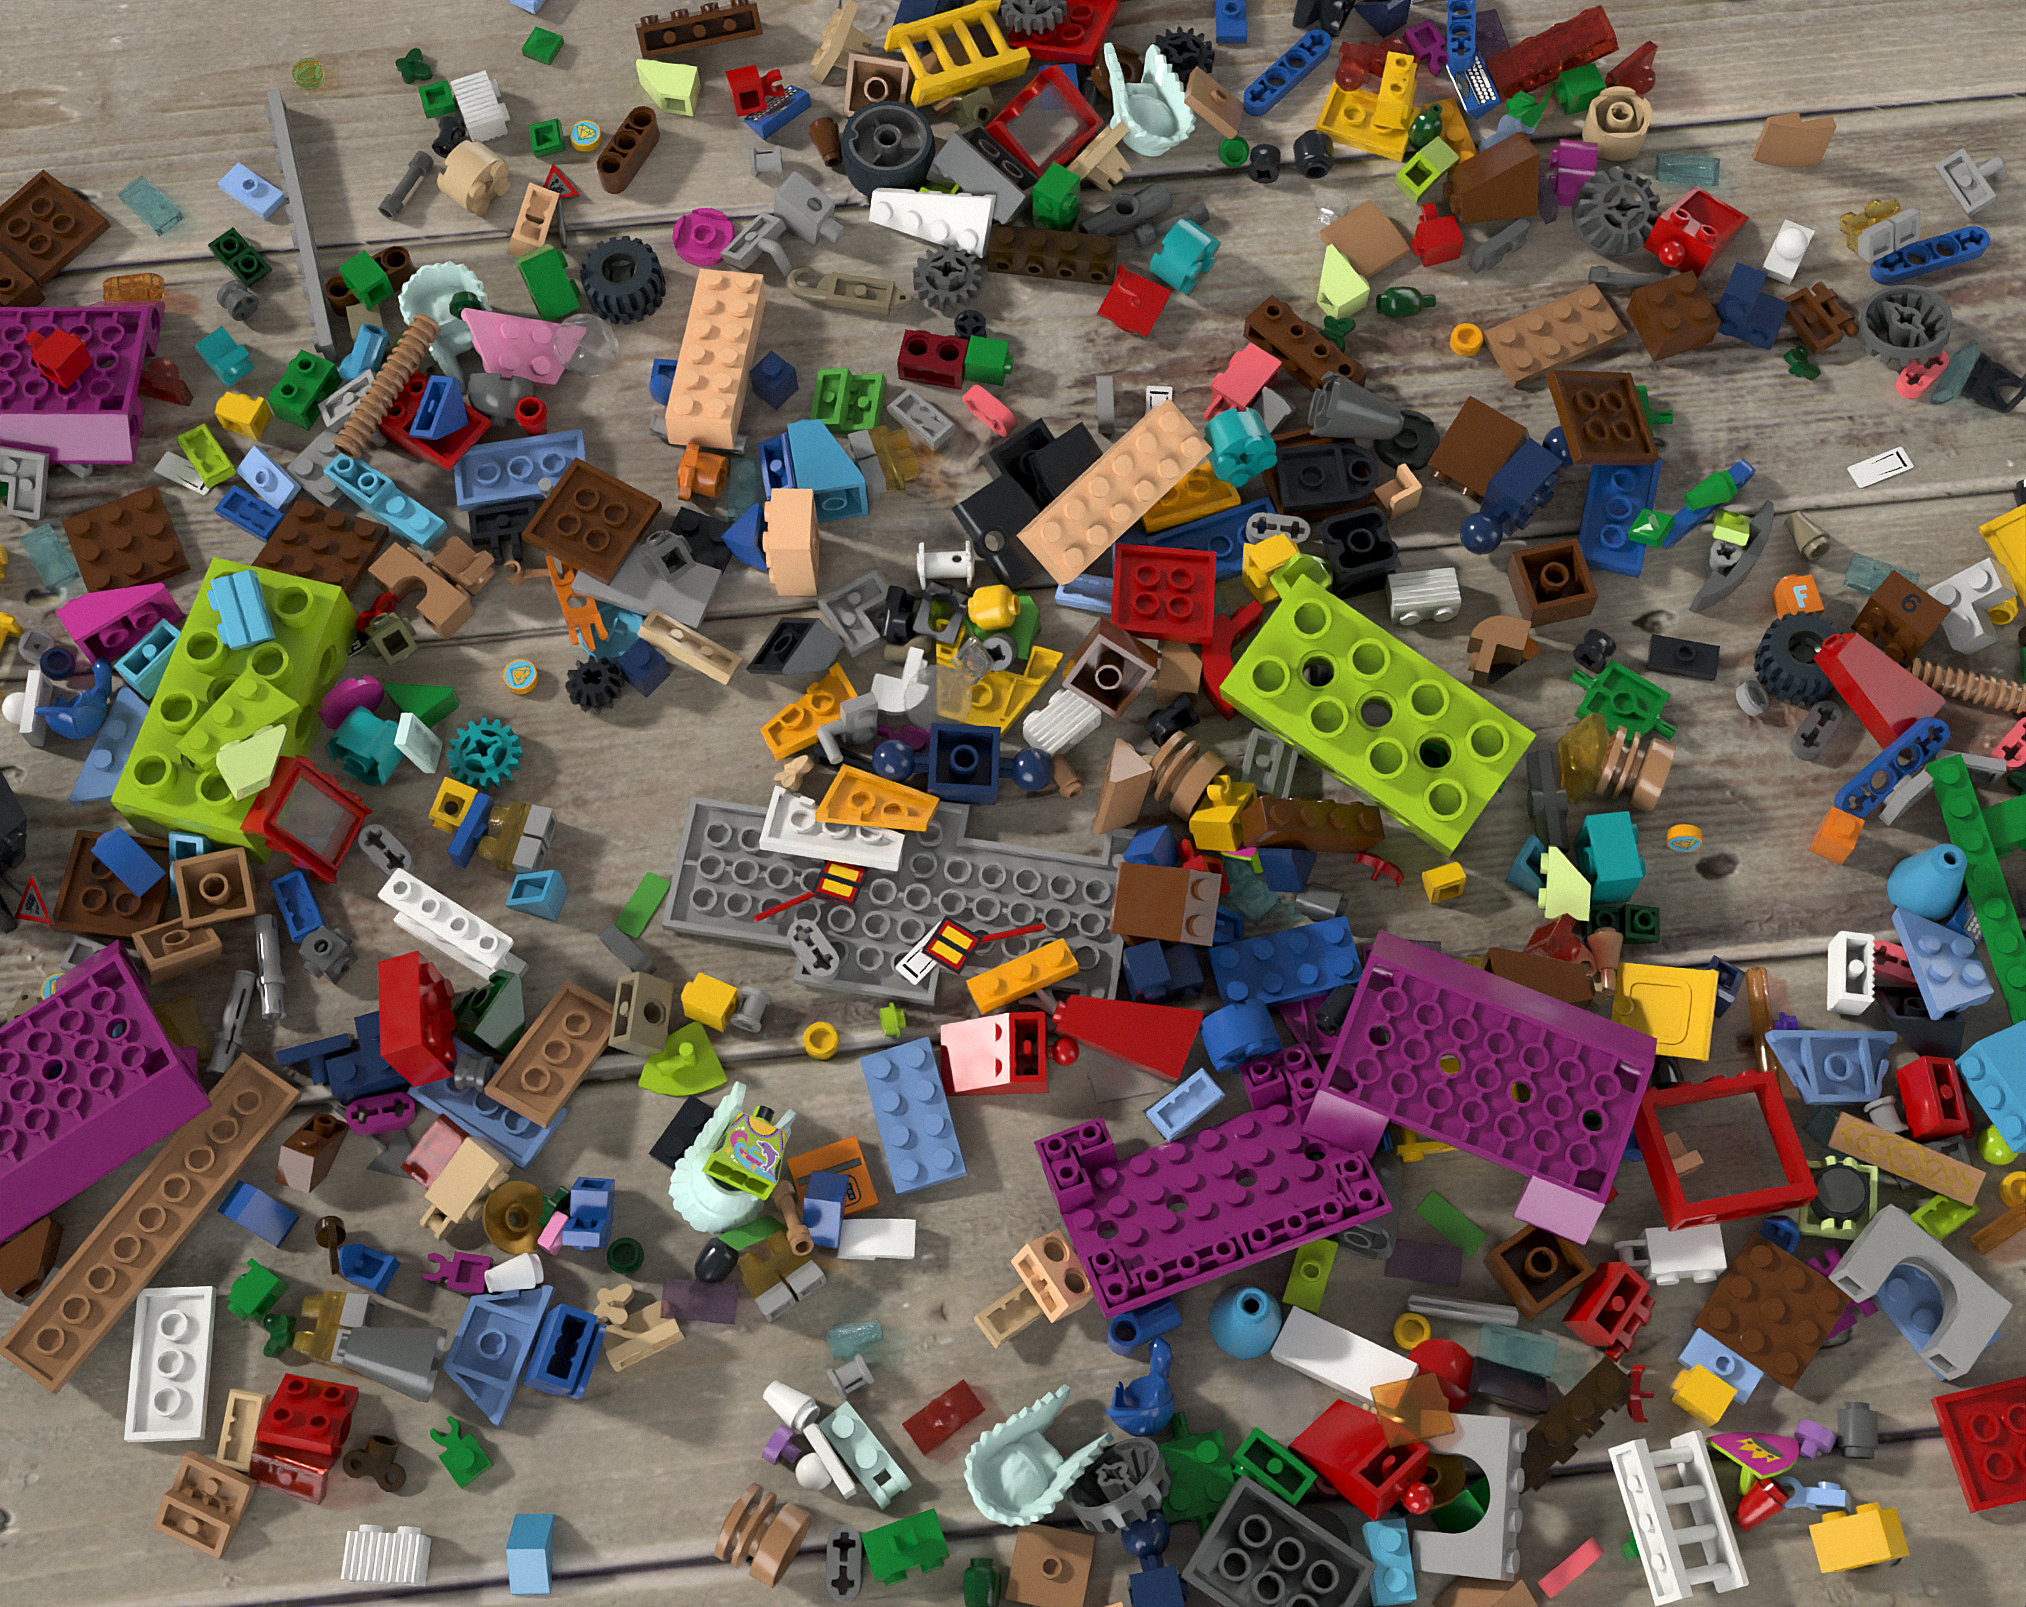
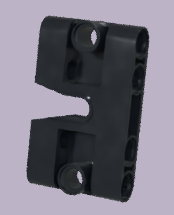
[951,421,1103,590]

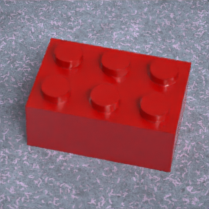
[378,950,457,1087]

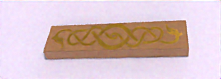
[1827,1111,1987,1206]

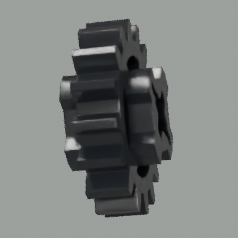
[1150,26,1215,90]

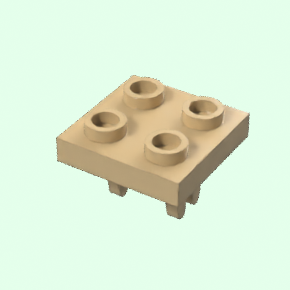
[810,0,873,83]
[1066,121,1131,193]

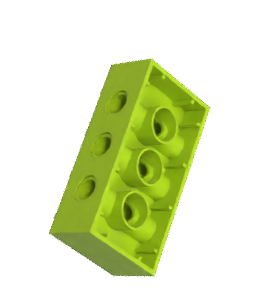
[110,557,358,864]
[1219,574,1536,858]

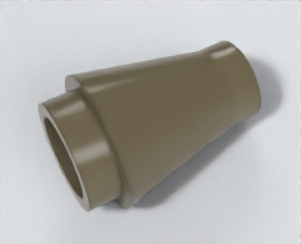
[1784,511,1832,561]

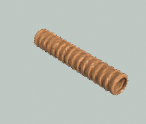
[333,314,441,459]
[1907,657,2026,716]

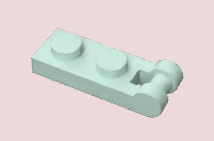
[818,1401,913,1510]

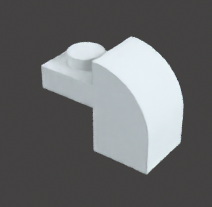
[871,647,929,716]

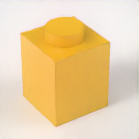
[681,972,739,1032]
[1670,1364,1738,1428]

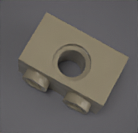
[608,971,674,1057]

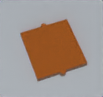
[1370,1373,1455,1448]

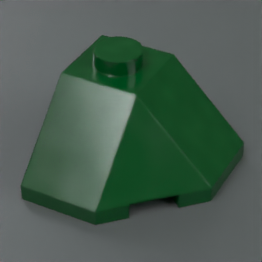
[452,969,526,1056]

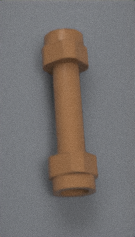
[772,1180,814,1256]

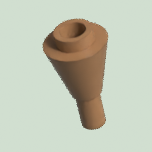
[1587,927,1624,995]

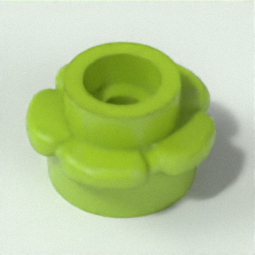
[879,1003,906,1038]

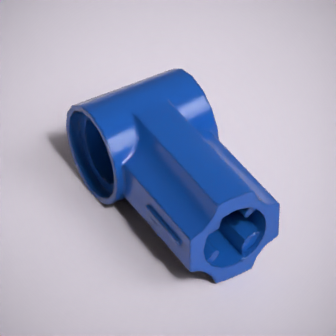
[1107,1296,1182,1356]

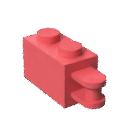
[1203,342,1282,422]

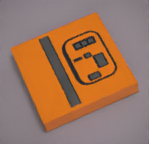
[786,1135,879,1218]

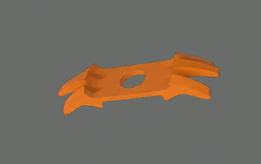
[545,555,609,651]

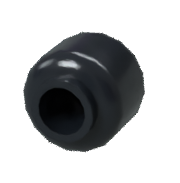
[1293,130,1335,179]

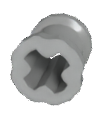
[749,145,783,175]
[1704,539,1742,577]
[730,986,772,1033]
[1863,1096,1909,1135]
[826,1353,875,1401]

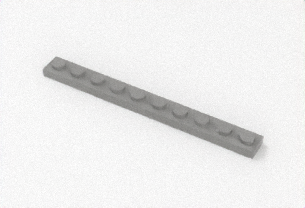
[265,89,340,363]

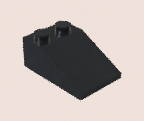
[978,418,1055,512]

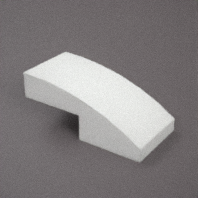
[837,1219,916,1260]

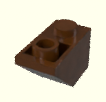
[276,1112,349,1194]
[0,1216,64,1304]

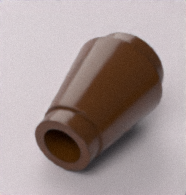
[809,117,843,167]

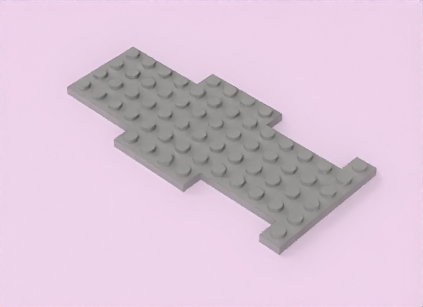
[662,796,1138,1006]

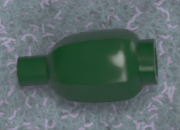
[1408,103,1442,151]
[1376,286,1436,318]
[963,1558,1001,1607]

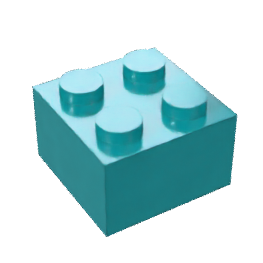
[1573,811,1646,905]

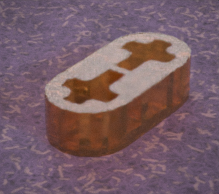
[103,273,165,301]

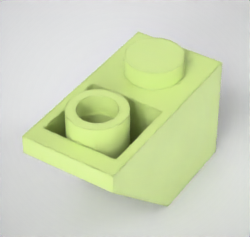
[636,59,701,116]
[1317,244,1370,320]
[216,724,287,801]
[1538,845,1591,921]

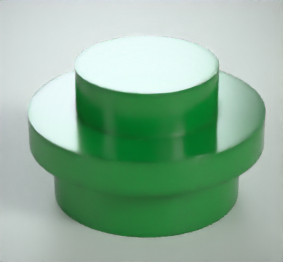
[1218,135,1250,167]

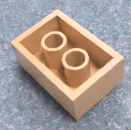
[763,488,820,596]

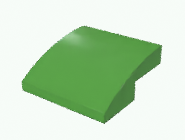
[810,368,887,436]

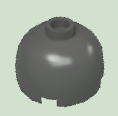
[468,373,533,427]

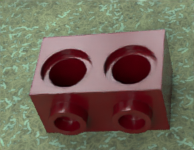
[897,329,969,390]

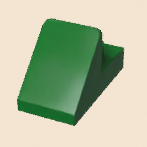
[1430,1476,1490,1534]

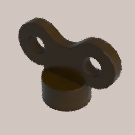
[314,1216,346,1275]
[342,1435,406,1492]

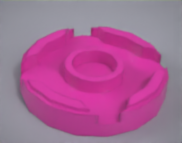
[672,208,736,266]
[318,675,385,730]

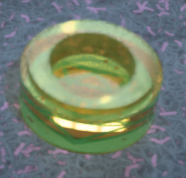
[292,58,325,90]

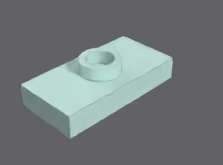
[394,713,443,773]

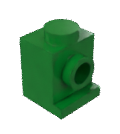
[226,1258,289,1323]

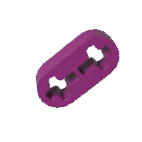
[345,1092,417,1136]

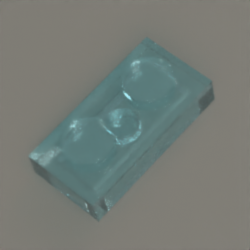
[727,459,764,523]

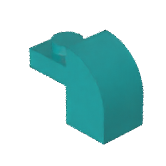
[194,326,255,387]

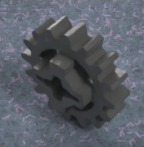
[1001,0,1067,35]
[913,245,982,311]

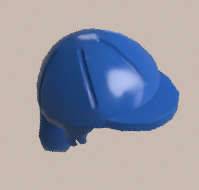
[34,657,112,740]
[1105,1335,1175,1437]

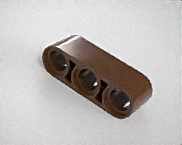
[596,106,660,194]
[324,246,417,317]

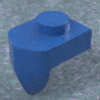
[649,358,678,406]
[1758,1215,1801,1255]
[339,1243,401,1296]

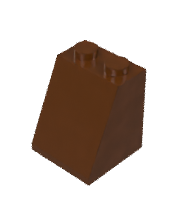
[1443,132,1540,224]
[1427,395,1530,502]
[1109,862,1222,947]
[1479,947,1596,1010]

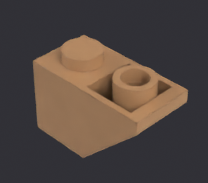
[1150,640,1202,708]

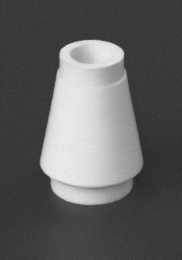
[485,1252,543,1293]
[763,1380,820,1433]

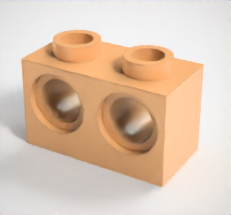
[507,183,560,257]
[1011,1229,1094,1324]

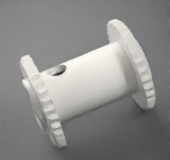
[917,541,975,590]

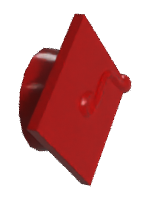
[1097,264,1172,337]

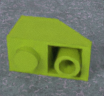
[1393,136,1460,204]

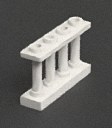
[378,868,529,983]
[1608,1430,1749,1606]

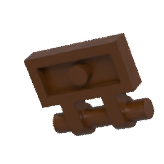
[1782,281,1860,355]

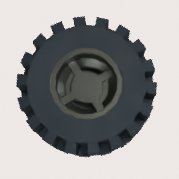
[580,236,666,325]
[1754,611,1843,705]

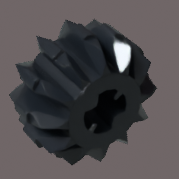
[565,654,624,714]

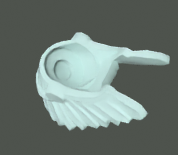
[1104,42,1197,156]
[398,261,493,393]
[669,1081,798,1235]
[963,1384,1114,1527]

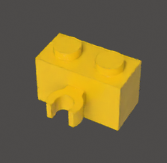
[1189,775,1257,852]
[1809,1502,1910,1573]

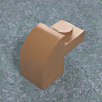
[427,536,496,596]
[1467,615,1532,688]

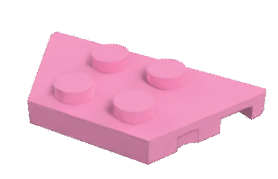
[461,308,586,388]

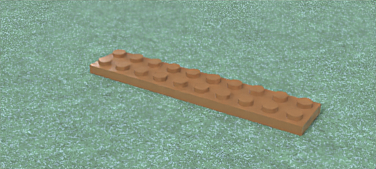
[0,1052,302,1395]

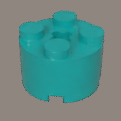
[1149,217,1221,296]
[1203,407,1277,487]
[325,706,405,786]

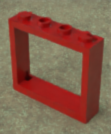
[1632,1069,1819,1232]

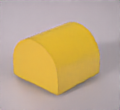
[1422,861,1466,904]

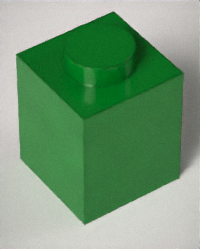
[1554,63,1606,116]
[338,250,394,310]
[964,335,1014,386]

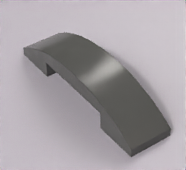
[1689,500,1774,613]

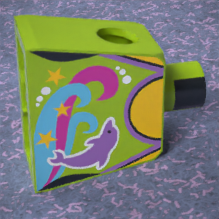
[701,1106,787,1201]

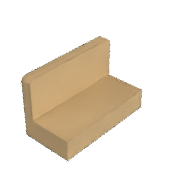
[602,1298,685,1372]

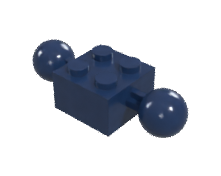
[1460,426,1575,555]
[872,723,1054,805]
[1121,1509,1189,1607]

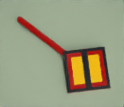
[753,860,869,922]
[921,916,1046,975]

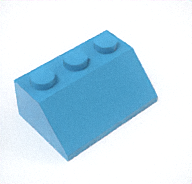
[1954,1020,2026,1153]

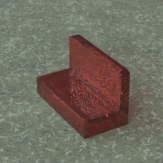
[249,1441,342,1505]

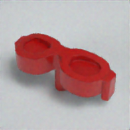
[355,592,398,634]
[1353,852,1405,888]
[1627,1365,1654,1423]

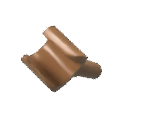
[504,561,550,586]

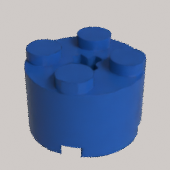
[1198,999,1283,1075]

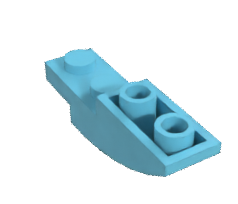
[323,453,448,551]

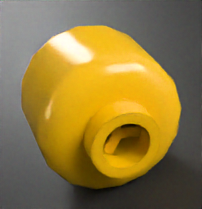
[968,585,1020,631]

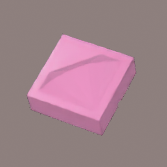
[538,1211,570,1257]

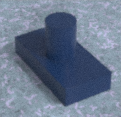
[276,1033,357,1086]

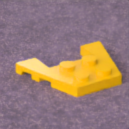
[936,618,1063,739]

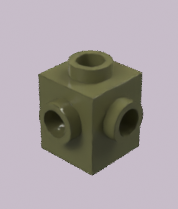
[952,85,1001,129]
[364,612,418,666]

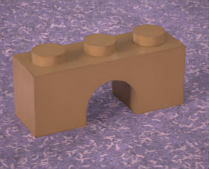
[367,542,474,641]

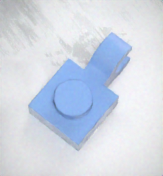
[1780,1476,1851,1513]

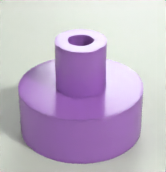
[1794,1419,1837,1461]
[762,1424,802,1466]

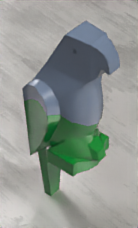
[1479,82,1555,152]

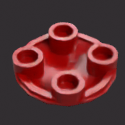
[1407,1338,1474,1413]

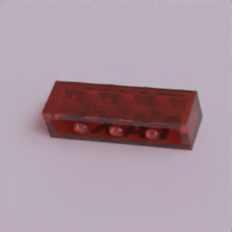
[1485,5,1619,105]

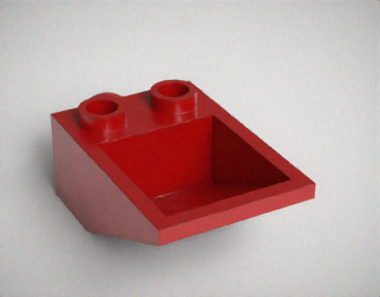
[1643,186,1749,279]
[377,370,492,471]
[941,1011,1080,1096]
[1288,1398,1434,1523]

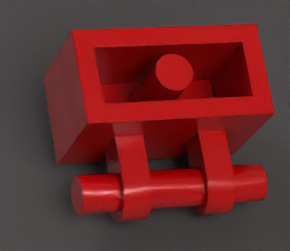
[1896,1056,1975,1142]
[1562,1262,1656,1363]

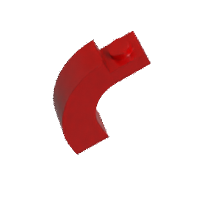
[1200,600,1264,722]

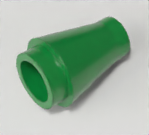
[1683,470,1737,512]

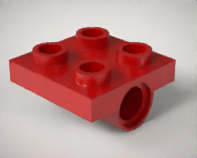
[256,1373,359,1455]

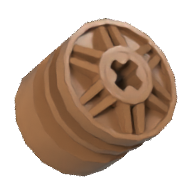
[1593,725,1676,813]
[1146,730,1230,823]
[714,1482,812,1589]

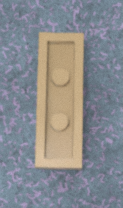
[637,608,742,685]

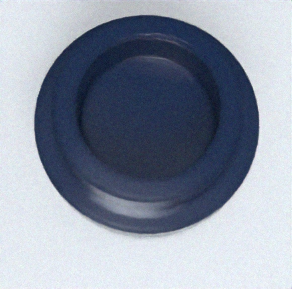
[40,648,76,681]

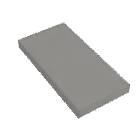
[571,543,722,633]

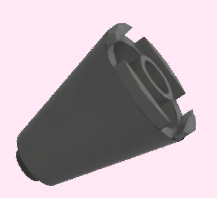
[1308,371,1404,440]
[1327,1152,1405,1259]
[337,1327,448,1403]

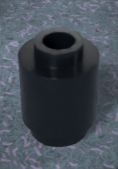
[1314,983,1356,1037]

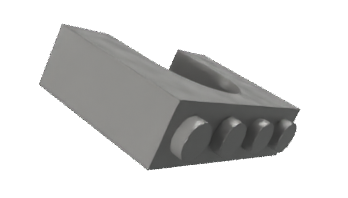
[1828,1204,2013,1381]
[1412,1411,1527,1582]

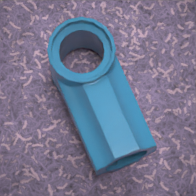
[339,323,390,383]

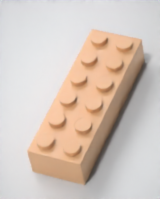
[665,269,766,450]
[1016,399,1213,586]

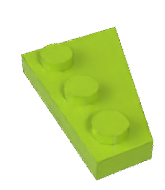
[175,668,303,771]

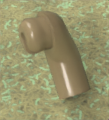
[884,633,932,664]

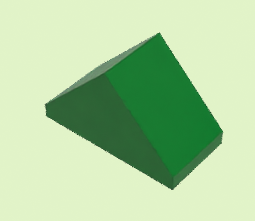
[384,683,460,729]

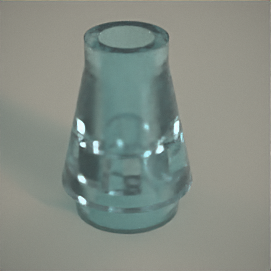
[825,1318,884,1361]

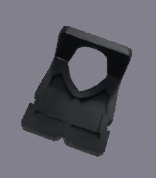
[1956,351,2026,414]
[913,579,974,644]

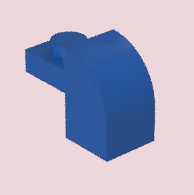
[90,826,166,897]
[562,1177,615,1250]

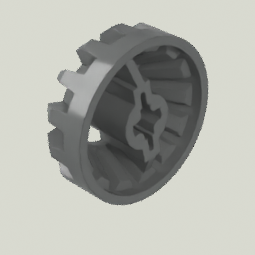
[1572,166,1662,257]
[1859,285,1953,367]
[1067,1438,1172,1534]

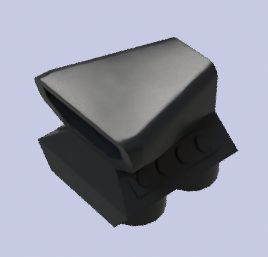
[1292,0,1356,38]
[1317,506,1402,600]

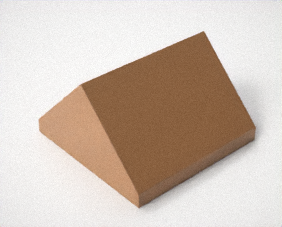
[843,53,913,117]
[1093,738,1154,835]
[172,846,258,929]
[131,917,222,985]
[1431,1573,1538,1607]

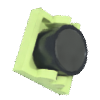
[1798,1156,1878,1240]

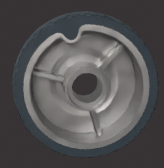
[842,101,936,198]

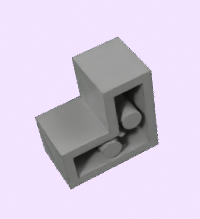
[1927,557,2018,656]

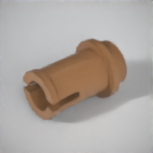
[1051,754,1085,800]

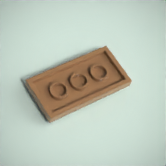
[1483,283,1627,388]
[484,979,614,1129]

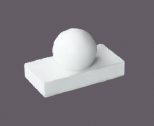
[1761,219,1815,285]
[2,670,53,746]
[796,1423,857,1500]

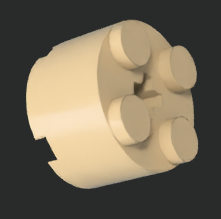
[1582,86,1653,161]
[437,139,511,217]

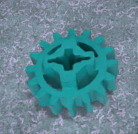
[446,717,524,792]

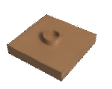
[1184,66,1244,140]
[1005,1523,1096,1607]

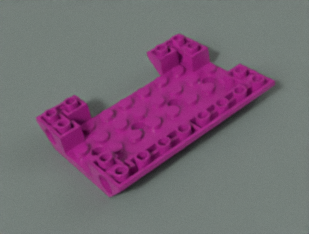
[0,301,165,464]
[1301,929,1657,1246]
[0,939,213,1245]
[1034,1042,1393,1319]

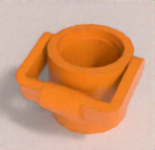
[677,443,729,502]

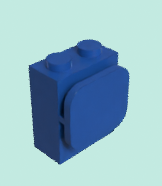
[522,1303,607,1400]

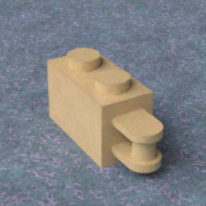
[420,1137,514,1241]

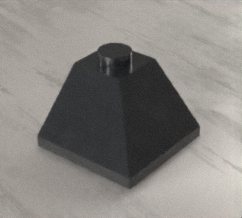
[746,617,845,675]
[1872,986,1966,1060]

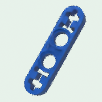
[1447,0,1476,71]
[1243,29,1332,117]
[1870,226,1990,285]
[1661,459,1756,550]
[1834,716,1950,818]

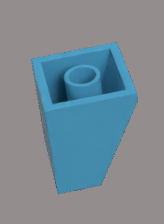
[787,419,869,523]

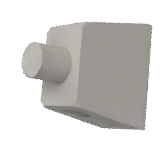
[774,171,846,245]

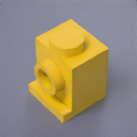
[214,391,273,441]
[428,777,477,834]

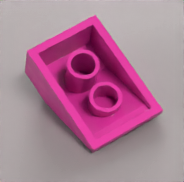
[55,583,186,666]

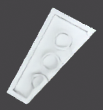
[869,188,996,258]
[759,785,905,871]

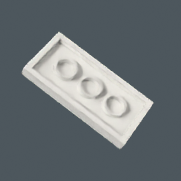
[124,1286,217,1442]

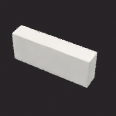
[1271,1306,1419,1418]

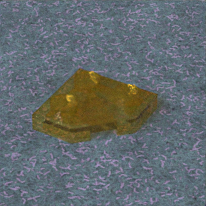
[1558,713,1608,805]

